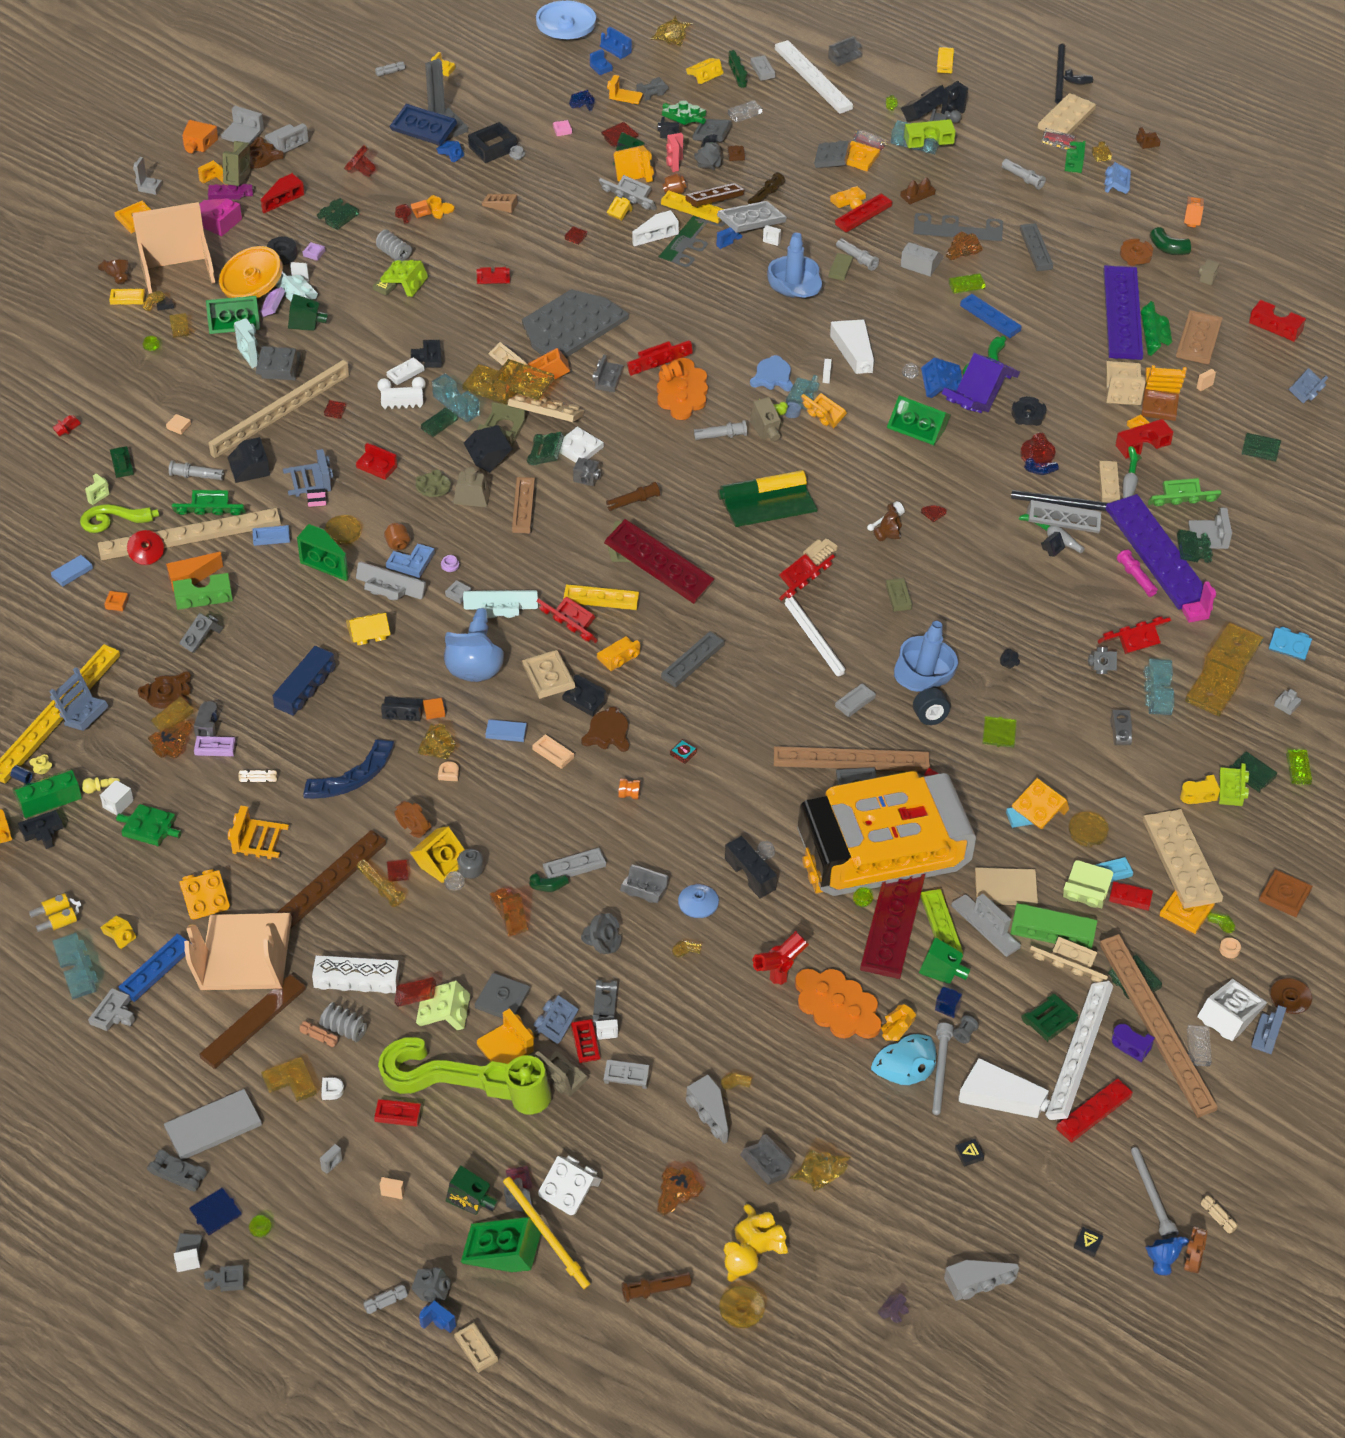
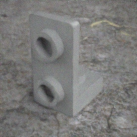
[133,157,162,195]

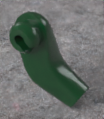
[529,874,569,892]

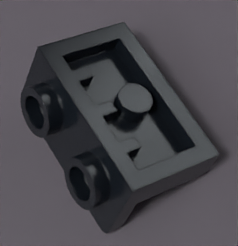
[941,81,969,114]
[562,674,606,717]
[381,696,423,721]

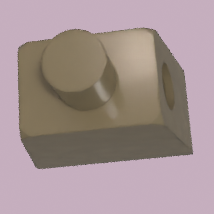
[750,397,781,441]
[453,468,490,507]

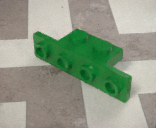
[1141,301,1173,356]
[172,490,246,516]

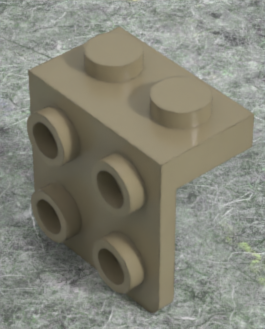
[534,1051,588,1097]

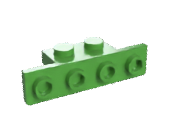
[1148,478,1222,506]

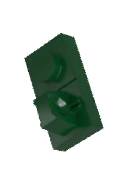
[110,446,134,478]

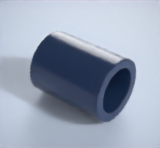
[10,765,33,784]

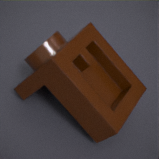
[1136,127,1161,149]

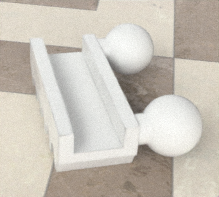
[377,377,426,409]

